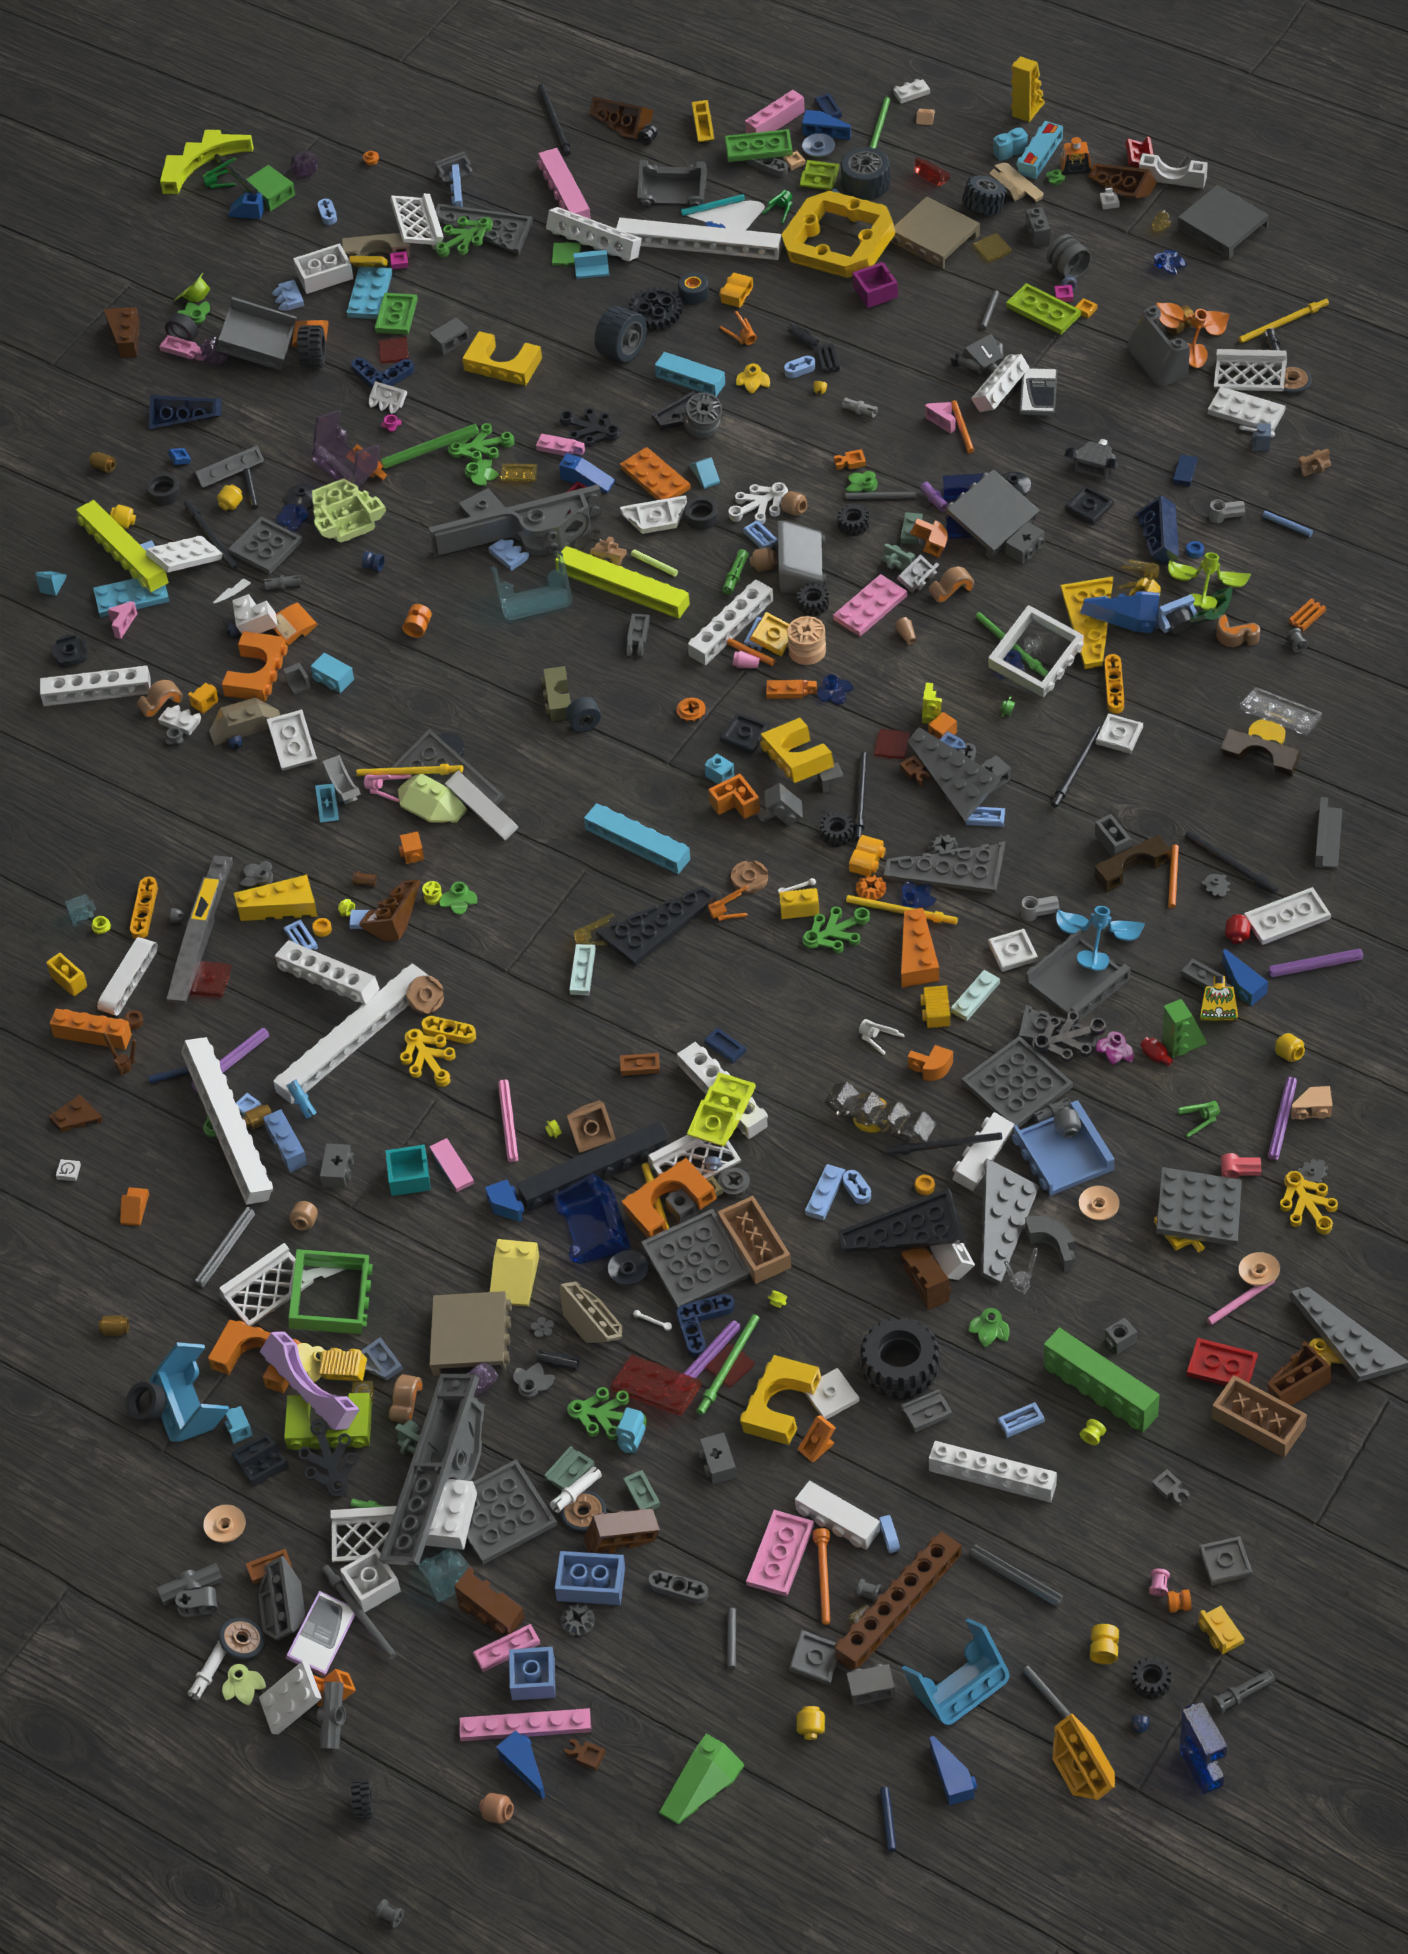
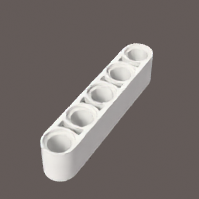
[445,771,519,841]
[97,937,158,1016]

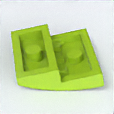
[800,160,840,190]

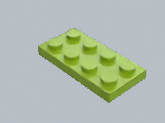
[1006,283,1081,335]

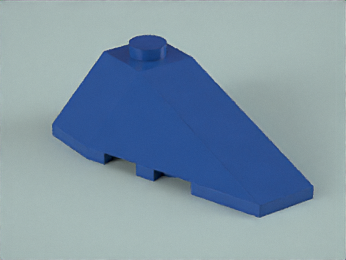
[1080,591,1159,633]

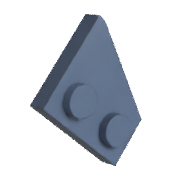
[361,1337,404,1381]

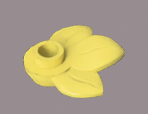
[297,1343,324,1382]

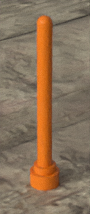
[813,1528,830,1625]

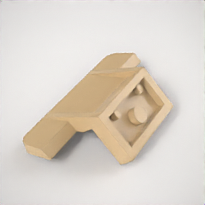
[989,163,1044,202]

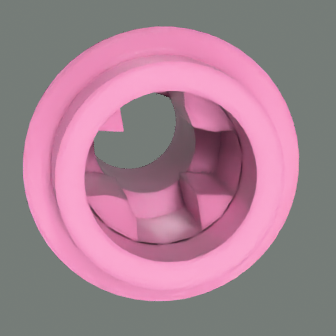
[732,651,759,669]

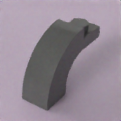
[1025,1216,1075,1272]

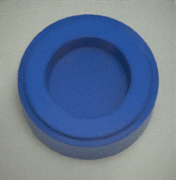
[1186,541,1204,558]

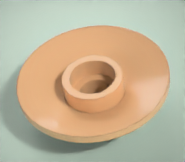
[1079,1186,1119,1221]
[1239,1252,1280,1286]
[204,1505,246,1543]

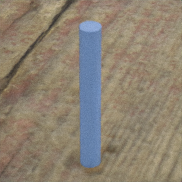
[1262,511,1313,537]

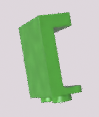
[245,165,295,211]

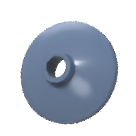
[802,134,835,157]

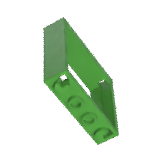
[289,1249,373,1334]

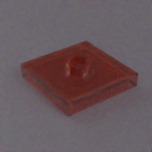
[189,961,232,998]

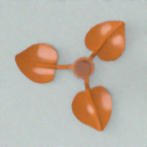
[1156,303,1230,368]

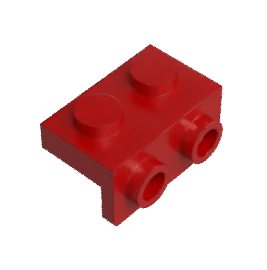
[1125,136,1153,168]

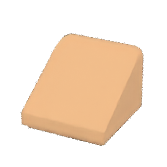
[916,109,935,125]

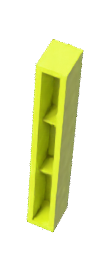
[76,500,169,592]
[555,546,690,619]

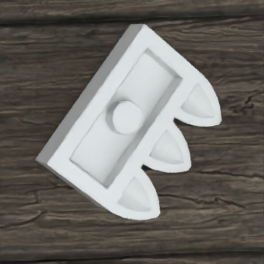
[893,79,930,103]
[369,381,407,414]
[158,705,201,735]

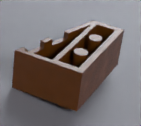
[104,307,140,358]

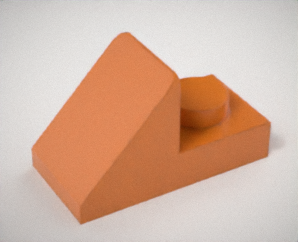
[120,1187,149,1226]
[797,1415,836,1462]

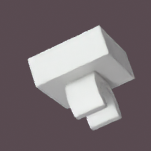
[1100,188,1119,209]

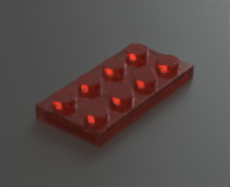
[611,1355,702,1416]

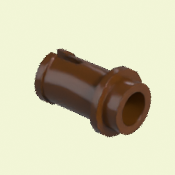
[353,871,377,886]

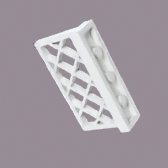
[390,194,443,249]
[1214,349,1287,391]
[648,1135,741,1193]
[219,1243,314,1326]
[331,1506,397,1563]

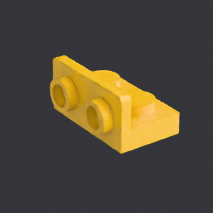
[1198,1606,1245,1655]

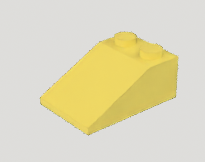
[490,1239,539,1307]

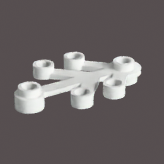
[729,482,788,524]

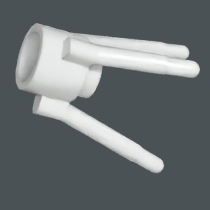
[859,1019,905,1055]

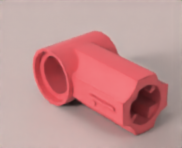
[1221,1153,1261,1179]

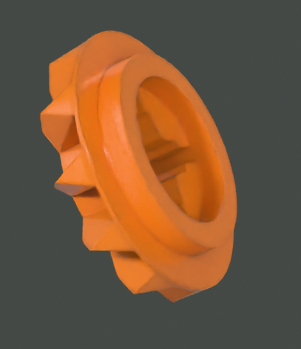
[677,698,706,722]
[856,874,886,900]

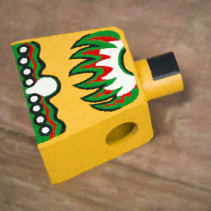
[1200,976,1238,1021]

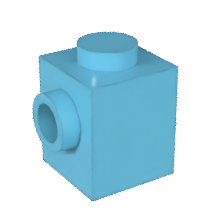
[705,754,735,784]

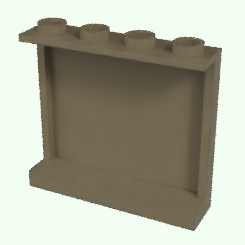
[891,197,980,269]
[430,1291,512,1376]

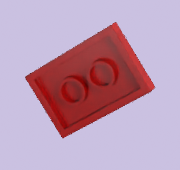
[1187,1338,1258,1386]

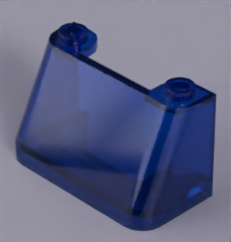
[553,1173,631,1264]

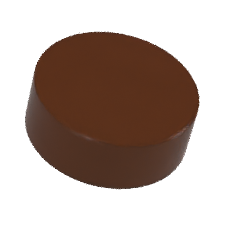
[124,1010,144,1030]

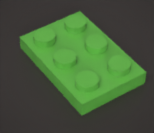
[375,293,418,335]

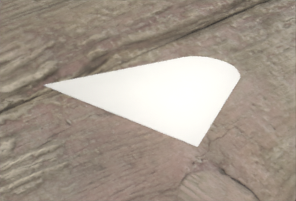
[686,201,765,230]

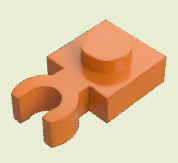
[834,449,866,470]

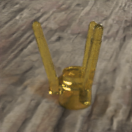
[1118,559,1159,589]
[573,913,614,945]

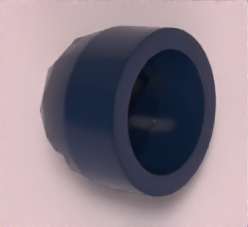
[226,622,241,637]
[227,735,243,749]
[1131,1715,1150,1733]

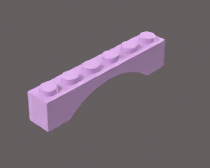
[260,1332,360,1430]

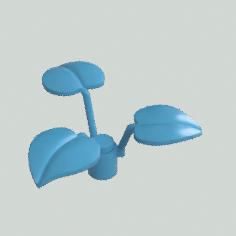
[1056,906,1145,971]

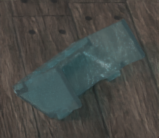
[490,551,572,620]

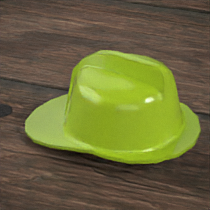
[173,273,210,302]

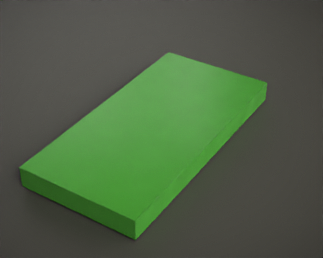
[725,129,793,162]

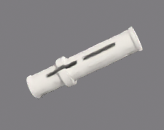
[550,1467,601,1513]
[188,1640,226,1700]

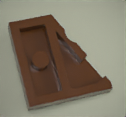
[49,1095,103,1132]

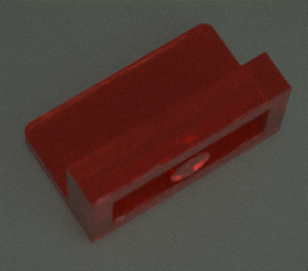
[915,157,950,187]

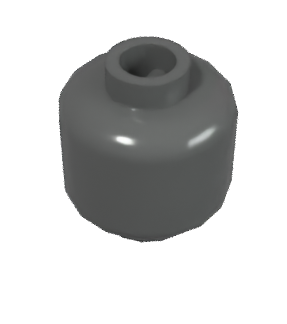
[1053,1107,1081,1138]

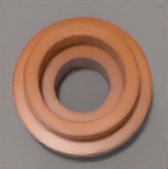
[363,151,379,166]

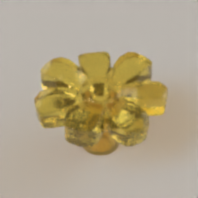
[1152,210,1171,231]

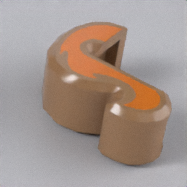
[929,566,974,603]
[1216,614,1260,647]
[137,680,183,718]
[389,1374,423,1424]

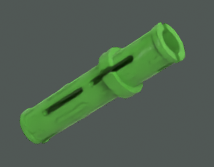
[722,549,749,595]

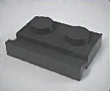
[902,1389,952,1432]

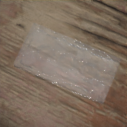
[1240,687,1323,735]

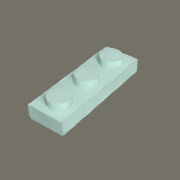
[570,944,596,995]
[951,970,1000,1021]

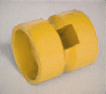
[1090,1624,1119,1664]

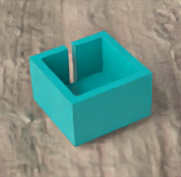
[385,1145,431,1196]

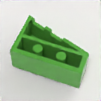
[1162,999,1208,1057]

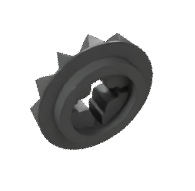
[928,834,958,854]
[718,1168,750,1196]
[560,1603,595,1636]

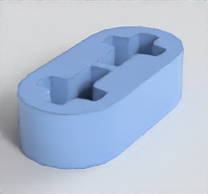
[318,199,337,225]
[784,356,815,378]
[843,1170,871,1205]
[879,1515,900,1554]

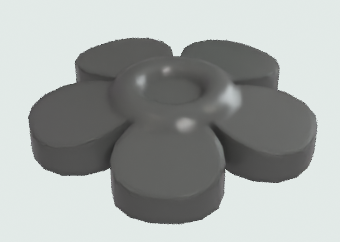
[531,1317,554,1338]

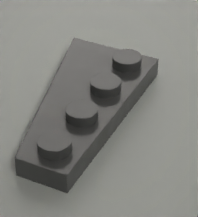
[1019,1005,1099,1052]

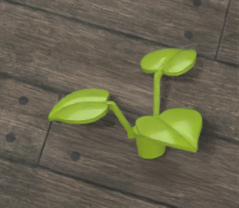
[1168,553,1251,610]

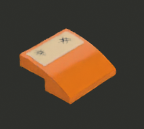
[273,602,318,645]

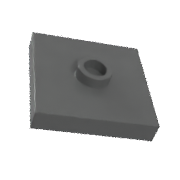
[459,488,506,517]
[1199,1536,1253,1586]
[788,1630,837,1685]

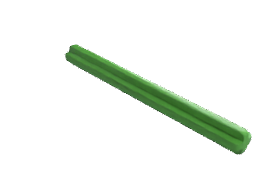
[381,424,479,468]

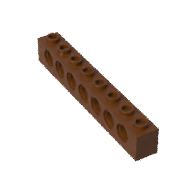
[834,1531,962,1670]

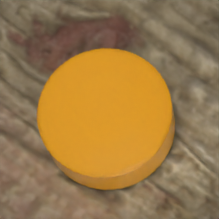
[312,918,332,937]
[915,1175,935,1195]

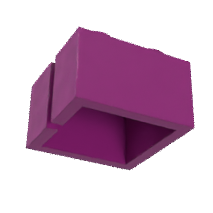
[853,262,898,308]

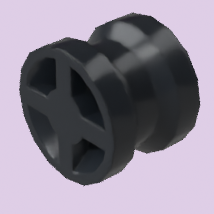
[637,124,658,145]

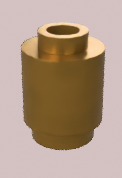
[89,452,116,473]
[243,1104,272,1130]
[99,1315,129,1336]

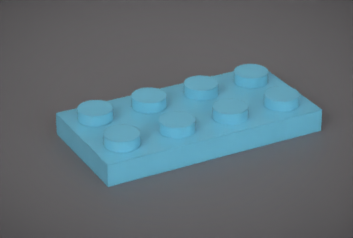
[347,266,392,319]
[93,579,169,618]

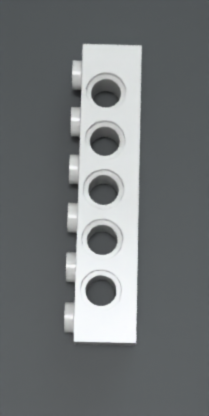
[546,207,642,261]
[688,580,773,666]
[40,666,151,706]
[275,940,379,1005]
[677,1042,768,1139]
[929,1441,1057,1503]

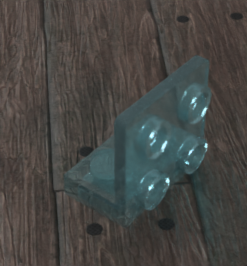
[417,1548,469,1602]

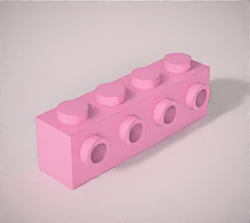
[745,90,805,134]

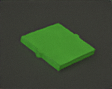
[552,242,581,266]

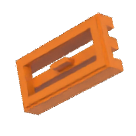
[1289,598,1326,631]

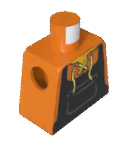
[1059,137,1092,175]

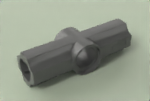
[157,1563,223,1605]
[317,1682,346,1749]

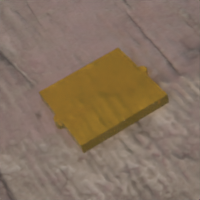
[973,233,1012,262]

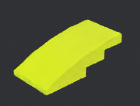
[687,1072,756,1147]

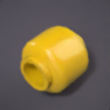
[217,484,243,511]
[110,505,136,530]
[1275,1033,1305,1062]
[796,1706,825,1740]

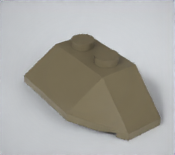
[209,698,281,746]
[560,1281,622,1343]

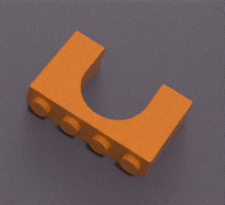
[222,631,288,702]
[622,1158,717,1238]
[208,1320,301,1394]

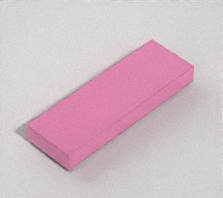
[430,1138,474,1192]
[473,1624,540,1672]

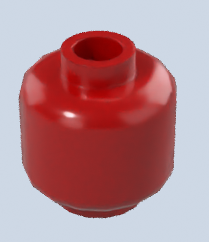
[1225,914,1251,944]

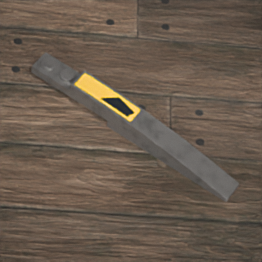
[167,855,233,1004]

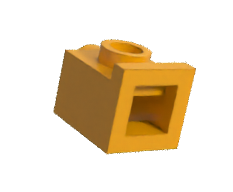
[188,683,218,714]

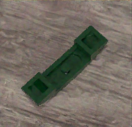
[1190,587,1232,624]

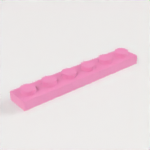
[460,1708,591,1741]

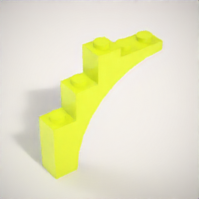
[160,130,253,194]

